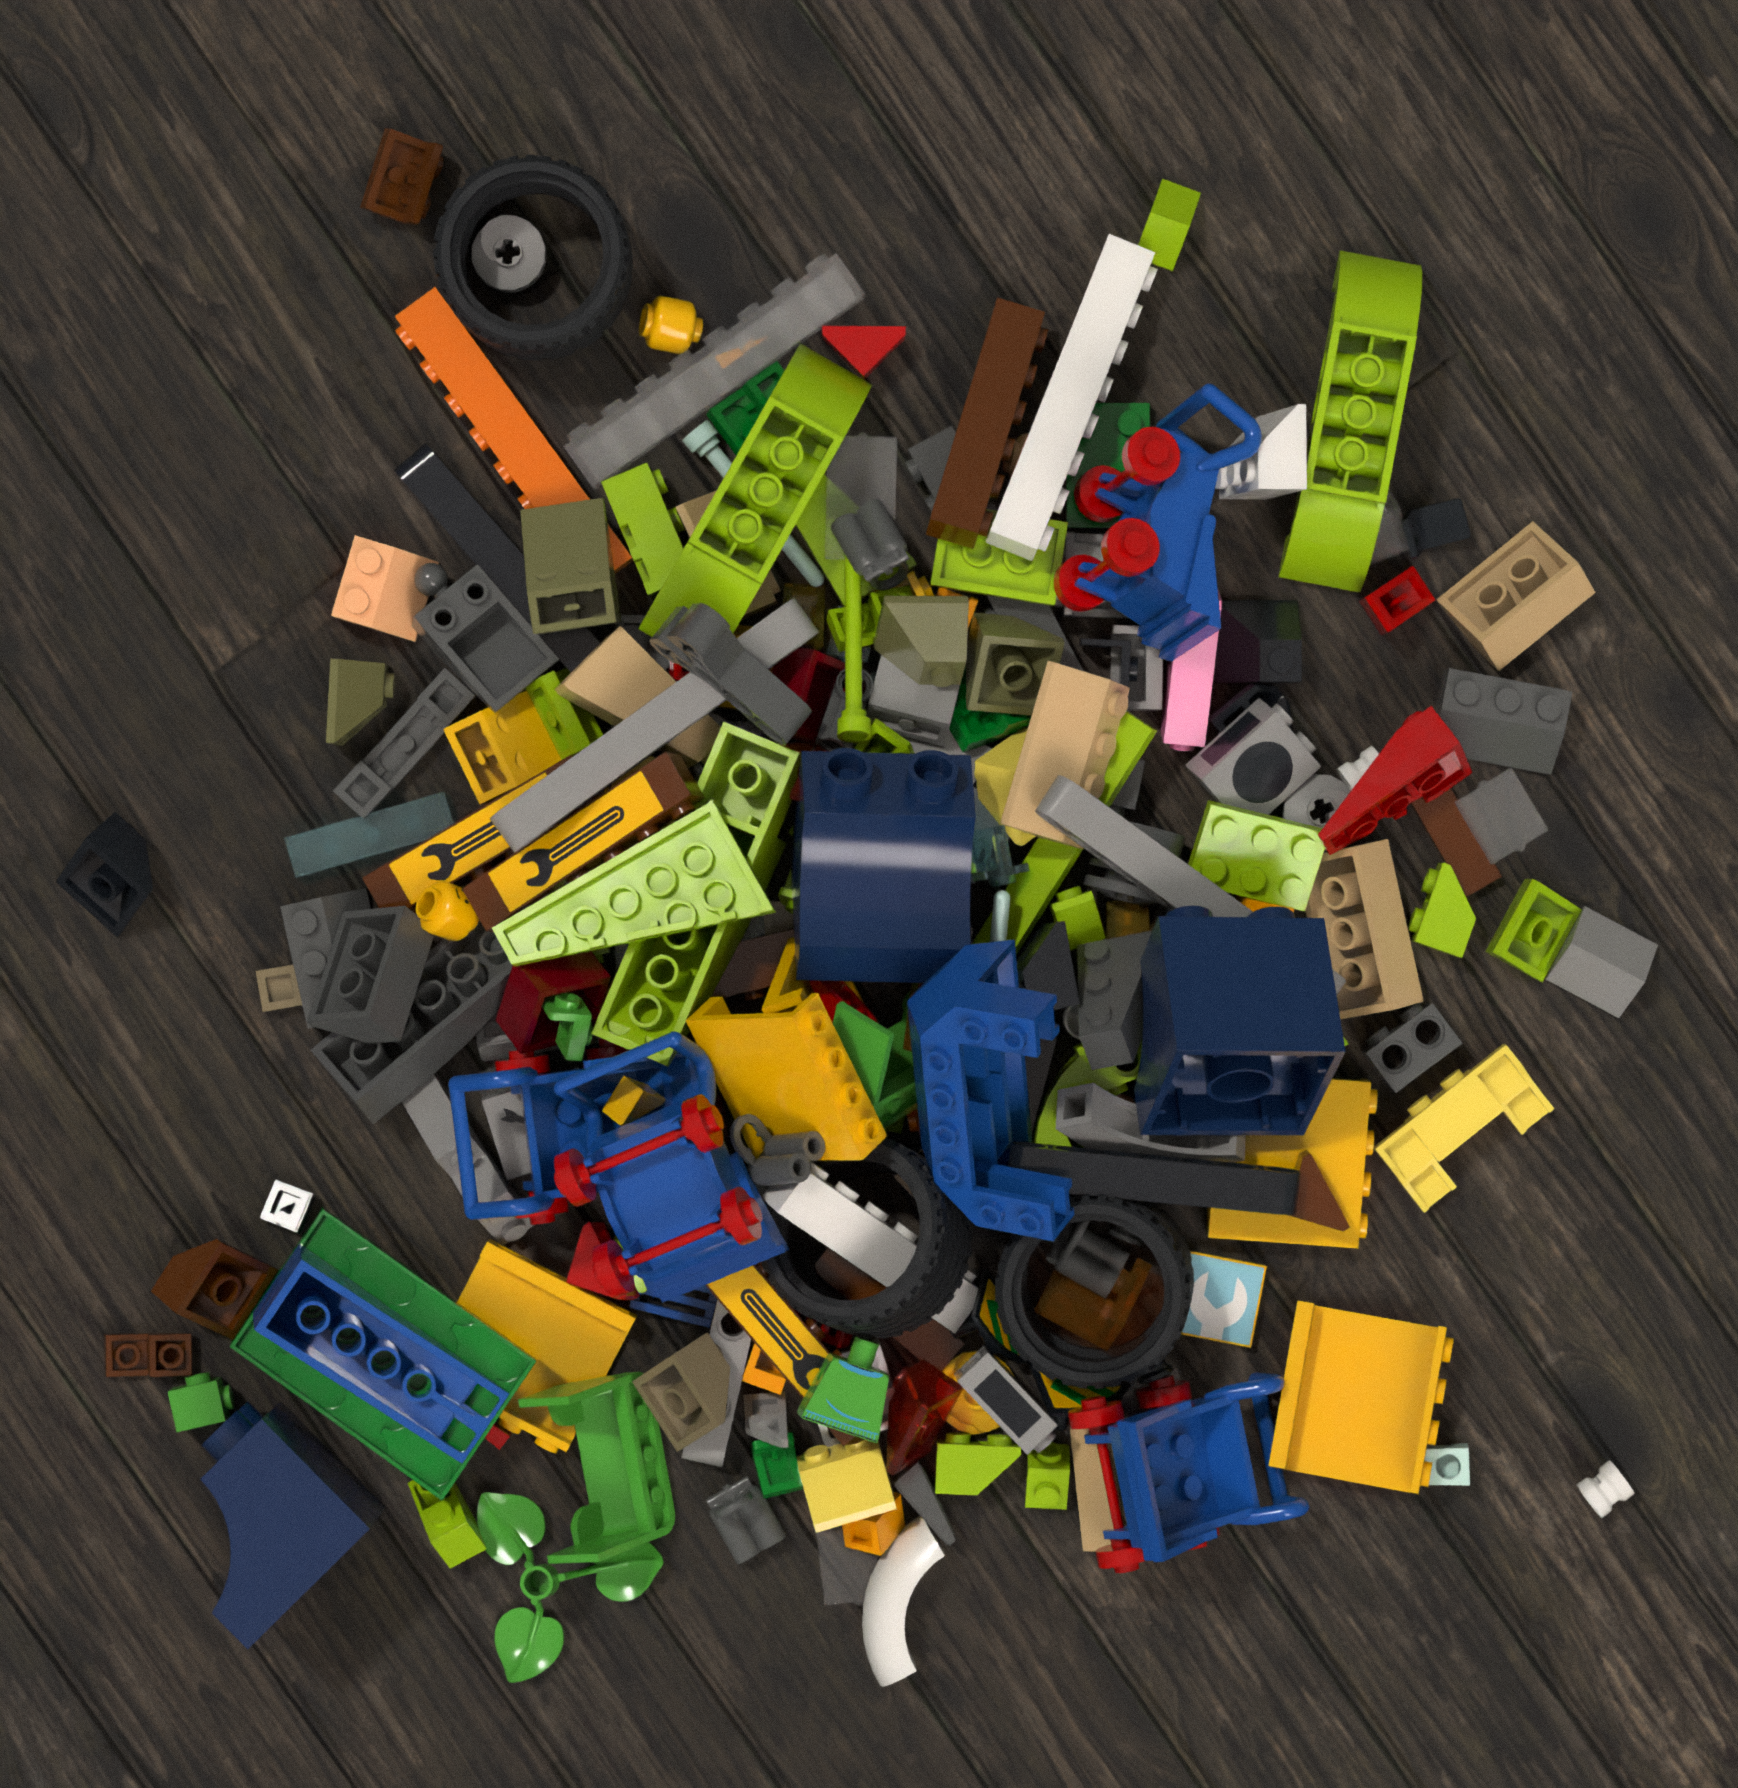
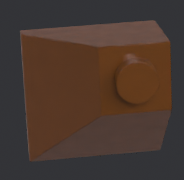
[151,1239,278,1340]

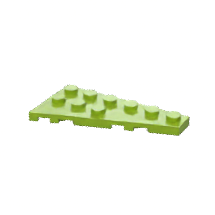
[492,801,776,967]

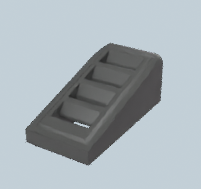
[894,1458,956,1546]

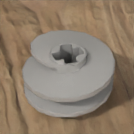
[472,215,547,293]
[1282,774,1351,828]

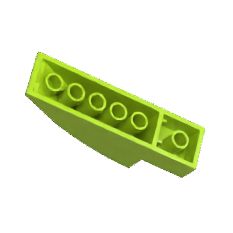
[591,721,801,1067]

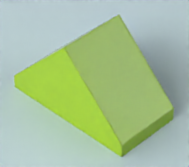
[1138,179,1201,272]

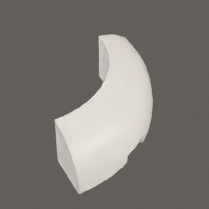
[862,1515,945,1687]

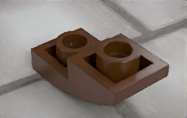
[104,1333,192,1377]

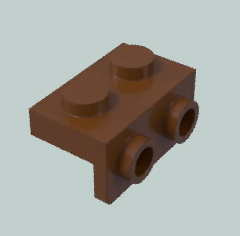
[360,128,444,225]

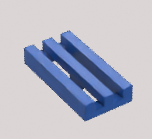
[629,1285,717,1328]

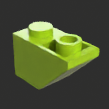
[1408,862,1476,958]
[1049,886,1106,950]
[935,1432,1021,1495]
[408,1480,487,1569]

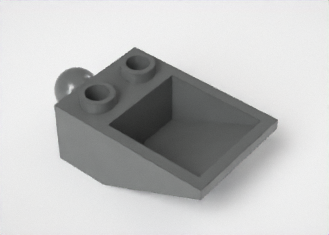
[412,563,559,713]

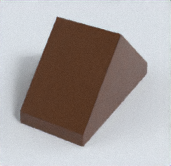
[1289,1149,1350,1231]

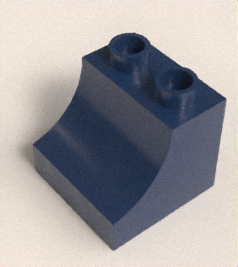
[790,748,976,983]
[1134,906,1346,1135]
[200,1401,386,1649]

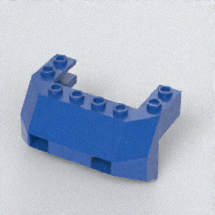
[907,939,1075,1241]

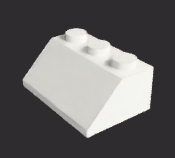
[1215,404,1307,500]

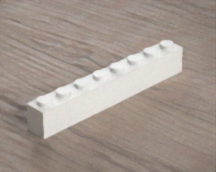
[985,234,1158,561]

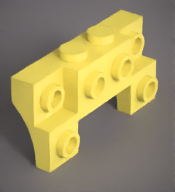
[1374,1044,1554,1213]

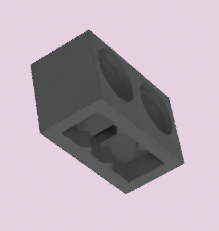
[1361,1002,1462,1093]

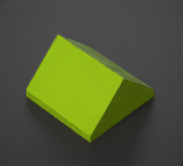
[1485,879,1582,983]

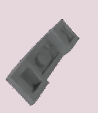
[333,668,476,819]

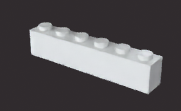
[762,1161,978,1333]

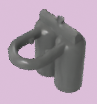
[831,499,909,591]
[730,1114,825,1186]
[1046,1220,1130,1299]
[706,1476,787,1565]

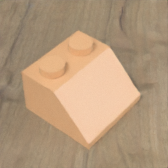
[331,535,439,642]

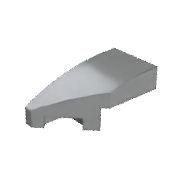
[744,1391,789,1448]

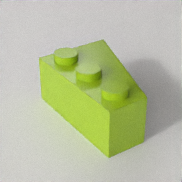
[601,463,685,600]

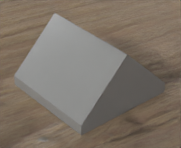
[1545,906,1658,1018]

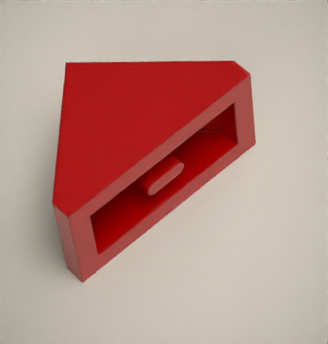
[822,326,906,379]
[1359,566,1435,636]
[566,1222,640,1300]

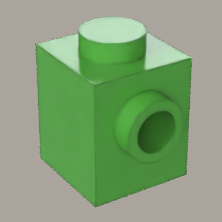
[168,1372,235,1432]

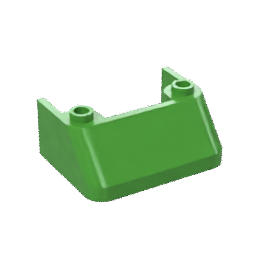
[833,986,921,1128]
[518,1372,675,1564]

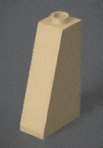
[554,626,721,768]

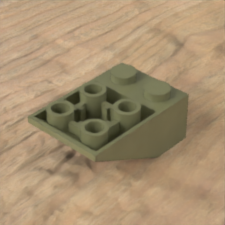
[520,498,622,635]

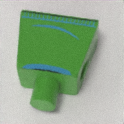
[797,1336,889,1443]

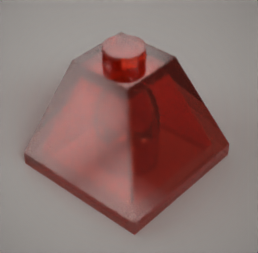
[886,1360,963,1475]

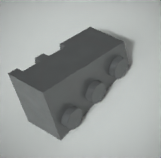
[1077,930,1153,1070]

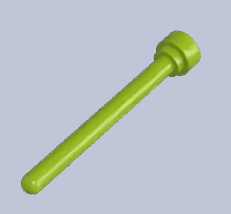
[837,555,871,743]

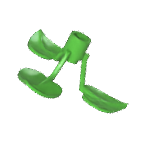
[477,1492,664,1683]

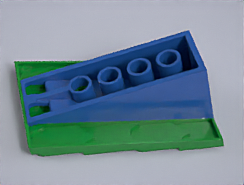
[229,1207,536,1500]

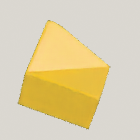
[602,1076,666,1126]

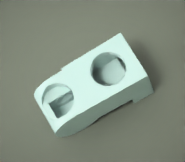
[1425,1443,1470,1486]

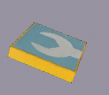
[1181,1250,1267,1348]

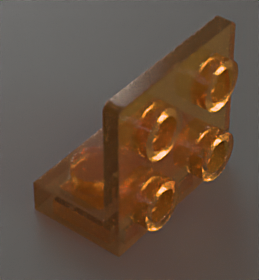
[1035,1258,1153,1351]

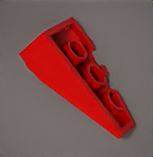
[1318,706,1473,855]

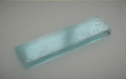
[284,792,454,878]

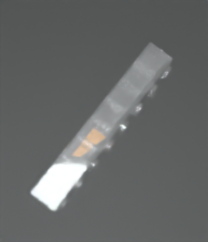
[563,253,865,490]

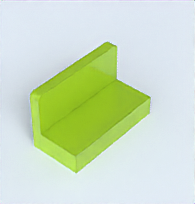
[526,668,603,760]

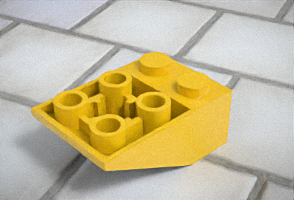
[443,690,561,805]

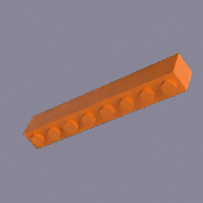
[395,287,634,574]

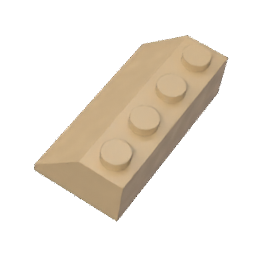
[1000,661,1130,849]
[1305,839,1424,1019]

